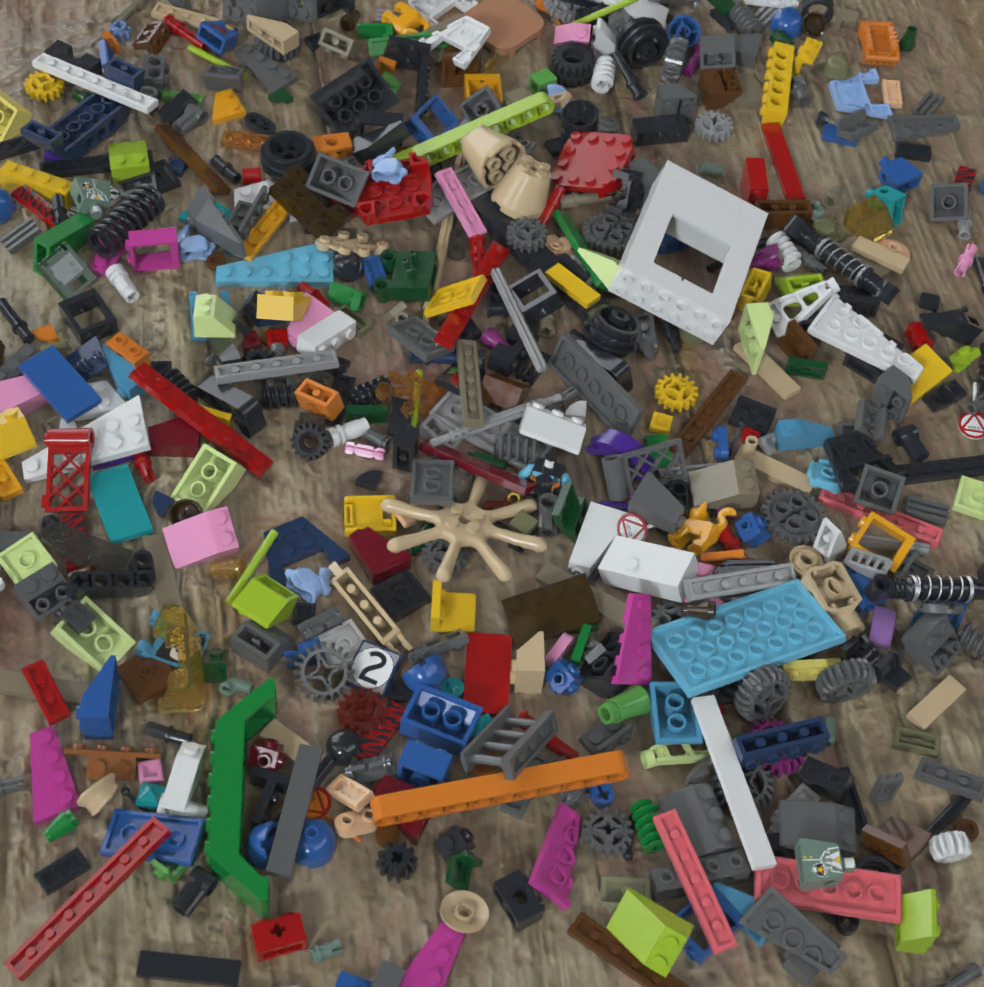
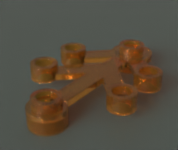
[375,370,447,416]

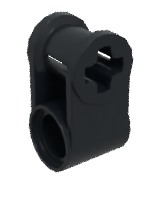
[487,282,507,318]
[669,479,689,520]

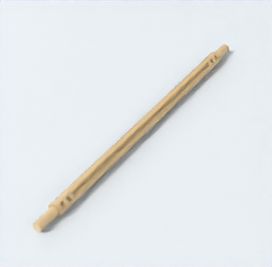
[422,152,467,324]

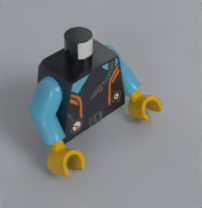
[507,454,574,502]

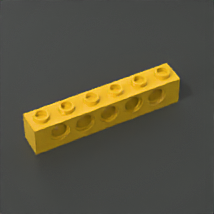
[760,41,795,128]

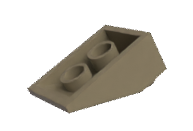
[688,459,760,509]

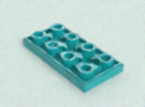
[90,463,154,546]

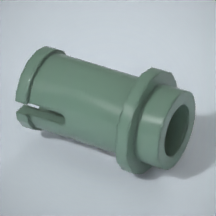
[699,162,723,177]
[823,717,837,748]
[309,938,343,964]

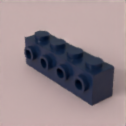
[732,716,831,770]

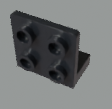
[837,285,880,318]

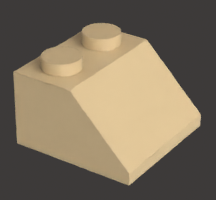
[510,631,545,694]

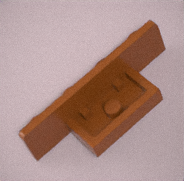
[64,743,164,781]

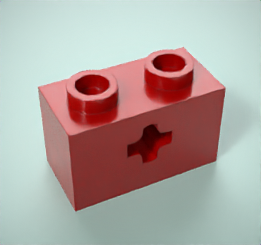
[250,912,308,962]

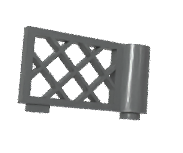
[601,438,688,502]

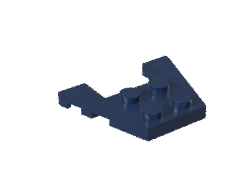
[264,516,350,587]

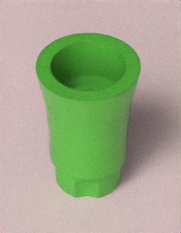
[598,684,651,725]

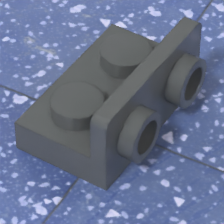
[579,721,634,755]

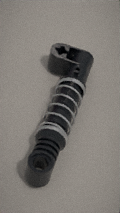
[782,214,900,306]
[864,563,984,603]

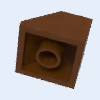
[481,373,531,411]

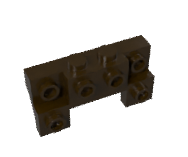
[268,164,352,238]

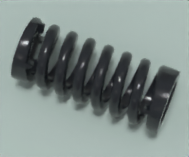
[86,184,165,259]

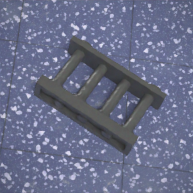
[460,705,559,781]

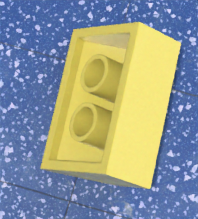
[0,89,33,142]

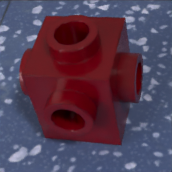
[247,738,286,772]

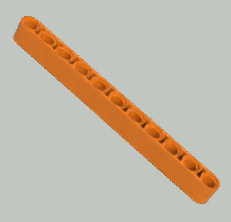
[370,750,631,827]

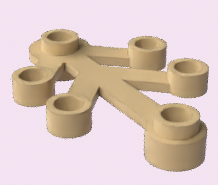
[315,231,390,257]

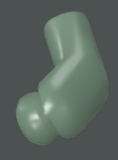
[810,200,824,225]
[219,677,254,696]

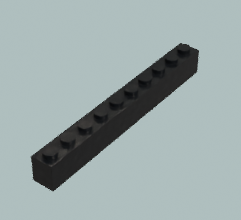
[471,192,610,323]

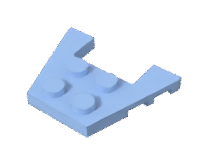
[828,68,893,120]

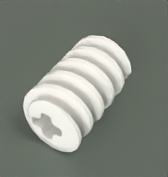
[591,55,617,94]
[766,231,802,273]

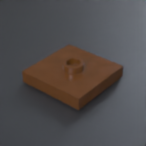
[118,656,179,705]

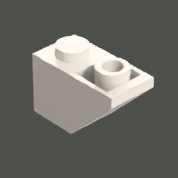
[590,18,616,57]

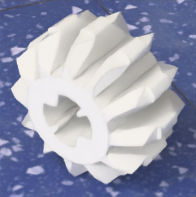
[929,830,972,864]

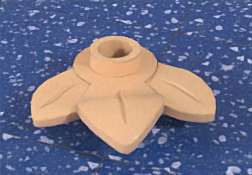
[545,234,577,257]

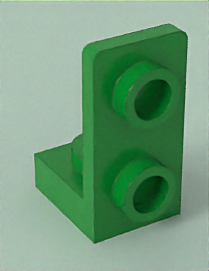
[358,23,393,39]
[326,281,368,312]

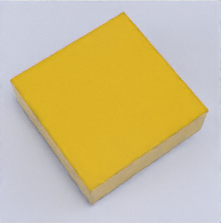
[649,411,673,436]

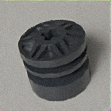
[561,100,599,143]

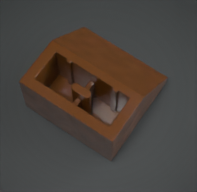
[697,68,743,110]

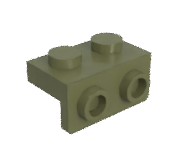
[600,876,650,912]

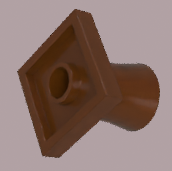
[441,44,478,88]

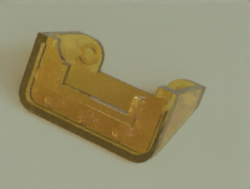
[153,604,206,713]

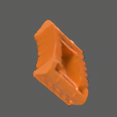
[857,20,900,66]

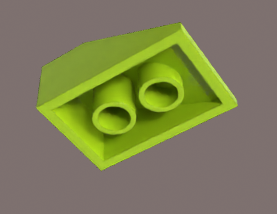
[108,140,150,186]
[606,887,694,978]

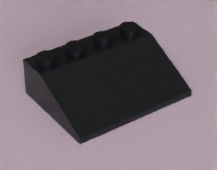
[309,57,400,135]

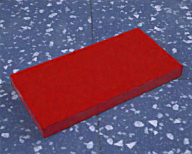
[463,632,512,717]

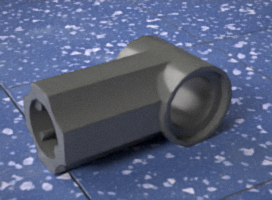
[172,103,209,136]
[537,492,557,538]

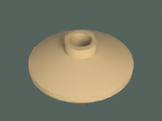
[440,890,489,933]

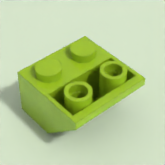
[775,273,827,308]
[231,573,299,629]
[894,889,941,954]

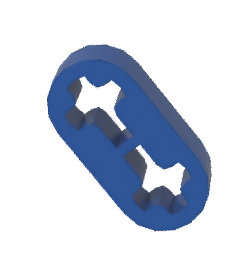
[586,783,614,809]

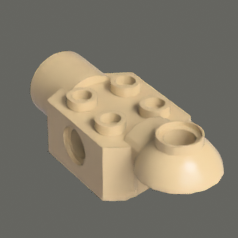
[789,545,865,642]

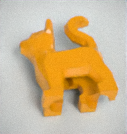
[381,2,431,35]
[668,502,737,557]

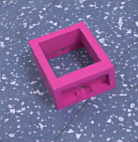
[125,227,180,272]

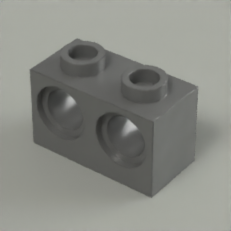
[142,54,170,90]

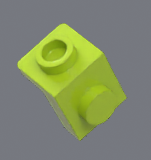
[949,346,981,373]

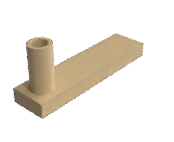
[733,436,814,497]

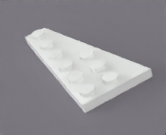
[807,293,924,385]
[22,395,151,484]

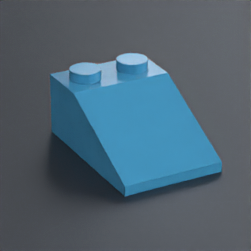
[648,682,703,745]

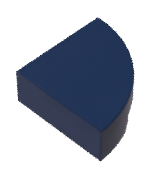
[168,157,188,178]
[153,491,175,519]

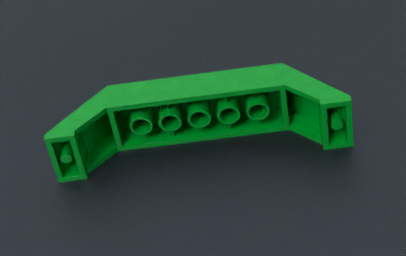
[204,678,277,920]

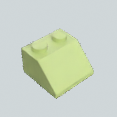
[193,294,237,338]

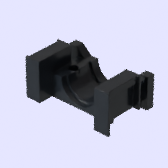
[605,167,644,216]
[839,633,902,685]

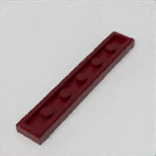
[418,439,536,496]

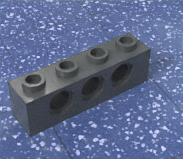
[648,849,750,903]

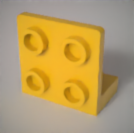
[430,579,476,633]

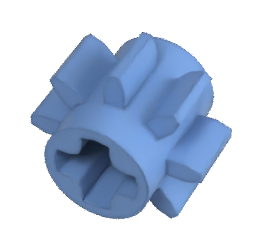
[109,20,131,43]

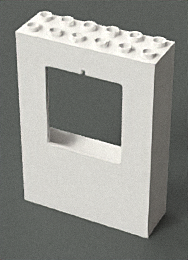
[608,160,768,345]

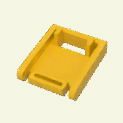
[344,495,396,537]

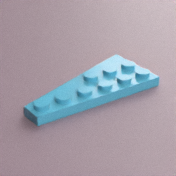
[216,244,334,287]

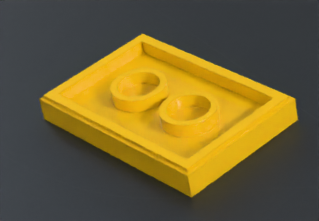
[424,275,487,318]
[909,343,953,407]

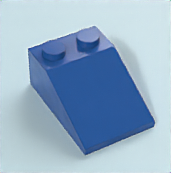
[76,655,121,740]

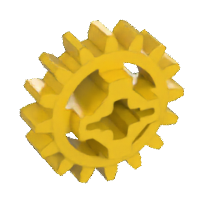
[24,71,65,102]
[654,373,698,413]

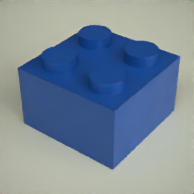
[397,739,453,788]

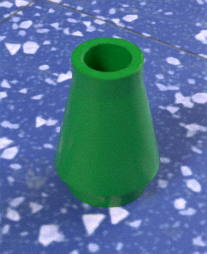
[42,808,80,843]

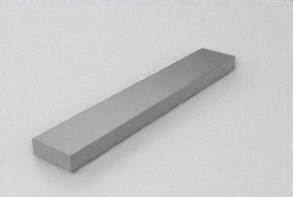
[214,350,339,385]
[682,562,797,602]

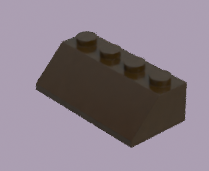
[501,573,601,649]

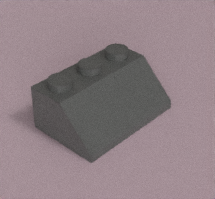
[658,783,737,858]

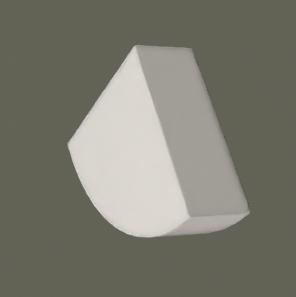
[565,401,587,421]

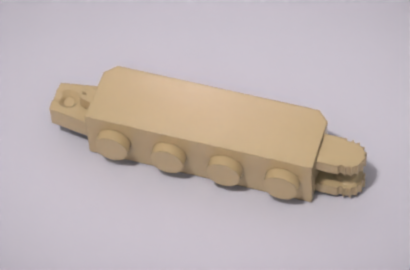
[328,561,413,654]

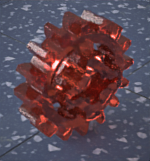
[337,687,388,736]

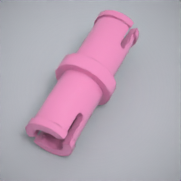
[954,244,978,278]

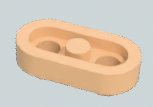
[334,807,378,838]

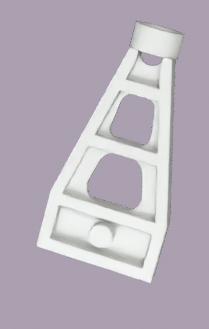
[769,277,840,338]

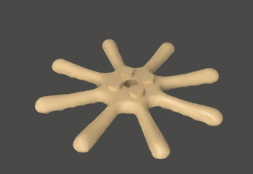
[381,475,548,582]

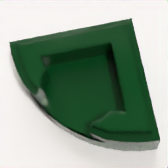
[268,88,294,104]

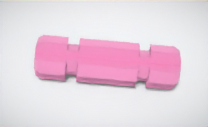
[344,441,385,460]

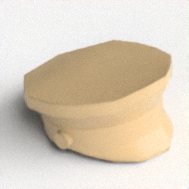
[76,772,121,816]

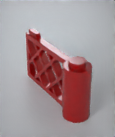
[41,428,95,513]

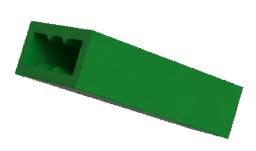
[33,212,95,276]

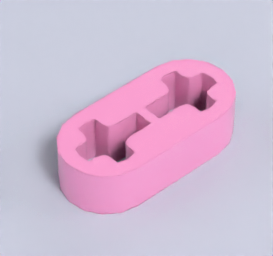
[545,632,575,668]

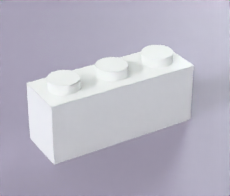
[296,310,357,354]

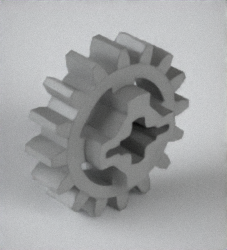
[543,0,580,22]
[694,110,733,143]

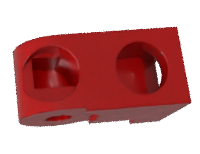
[904,322,934,353]

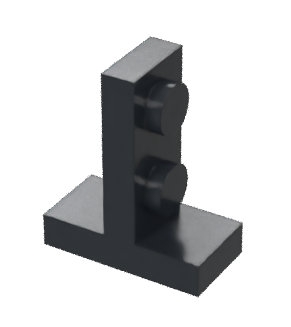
[316,0,355,19]
[250,765,291,829]

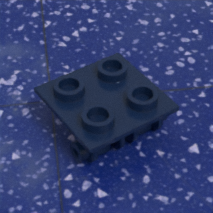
[65,336,109,382]

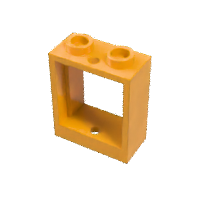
[464,74,503,114]
[846,511,916,578]

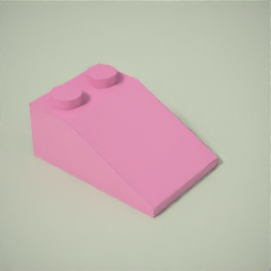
[162,506,239,571]

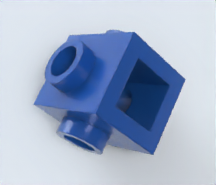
[734,512,771,549]
[544,659,584,695]

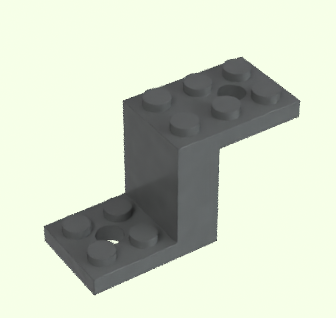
[223,0,317,23]

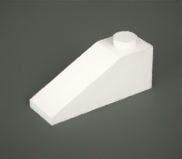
[812,518,847,565]
[161,741,206,812]

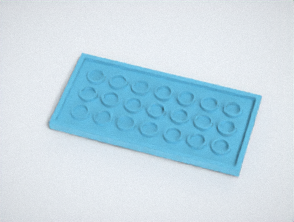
[651,579,846,698]

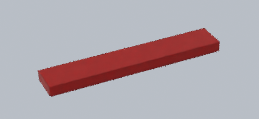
[761,122,805,200]

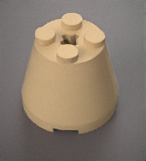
[461,124,526,189]
[491,154,551,221]

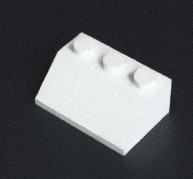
[519,402,586,455]

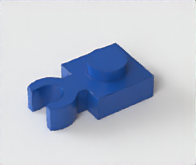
[283,637,326,670]

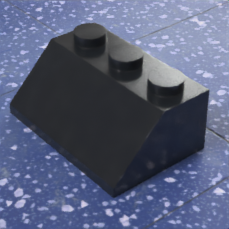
[579,632,652,699]

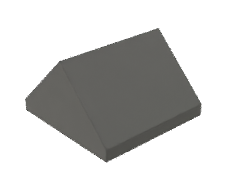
[203,64,245,93]
[930,183,970,222]

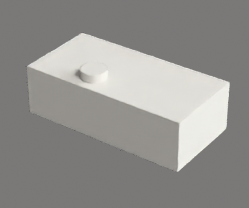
[598,535,699,603]

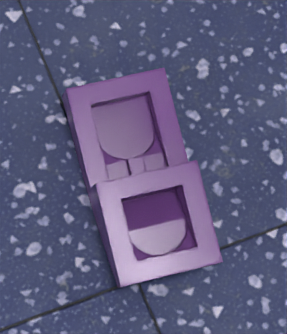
[868,605,896,650]

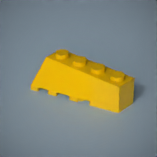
[0,160,75,210]

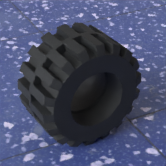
[550,42,595,88]

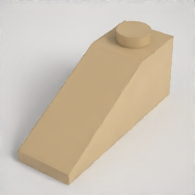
[246,15,299,55]

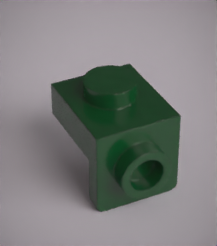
[203,648,229,683]
[445,851,483,891]

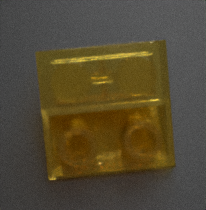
[842,194,895,243]

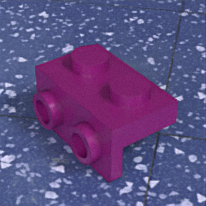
[749,244,784,272]

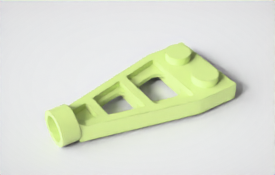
[640,727,733,769]

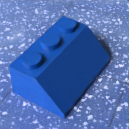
[400,683,483,757]

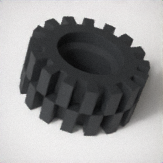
[291,421,331,461]

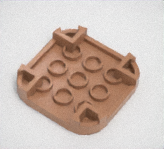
[463,0,544,58]

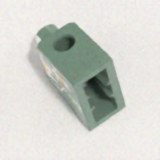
[69,176,111,220]
[794,838,855,892]

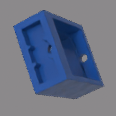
[404,94,460,144]
[676,884,743,966]

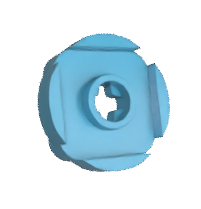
[807,459,841,494]

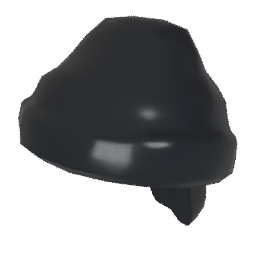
[333,252,364,283]

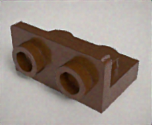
[132,20,171,55]
[775,319,818,360]

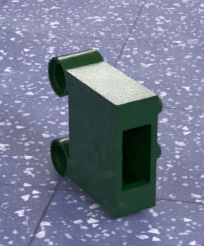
[373,249,439,303]

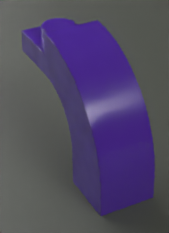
[585,429,658,481]

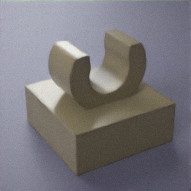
[382,301,408,323]

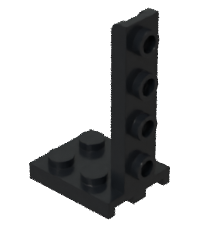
[383,35,431,120]

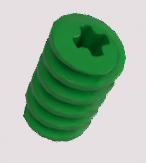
[630,799,665,854]

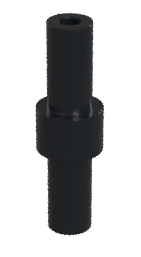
[662,320,681,354]

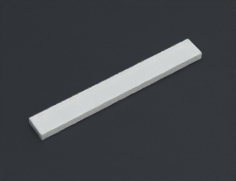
[32,53,159,114]
[691,695,777,871]

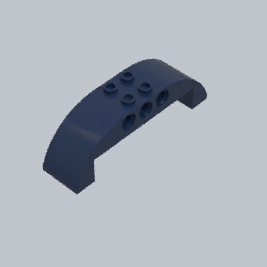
[20,57,145,160]

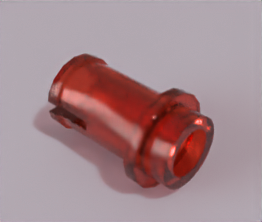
[485,499,511,511]

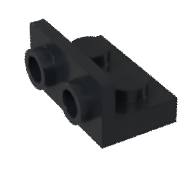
[728,395,777,437]

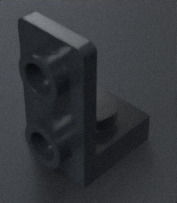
[53,599,96,635]

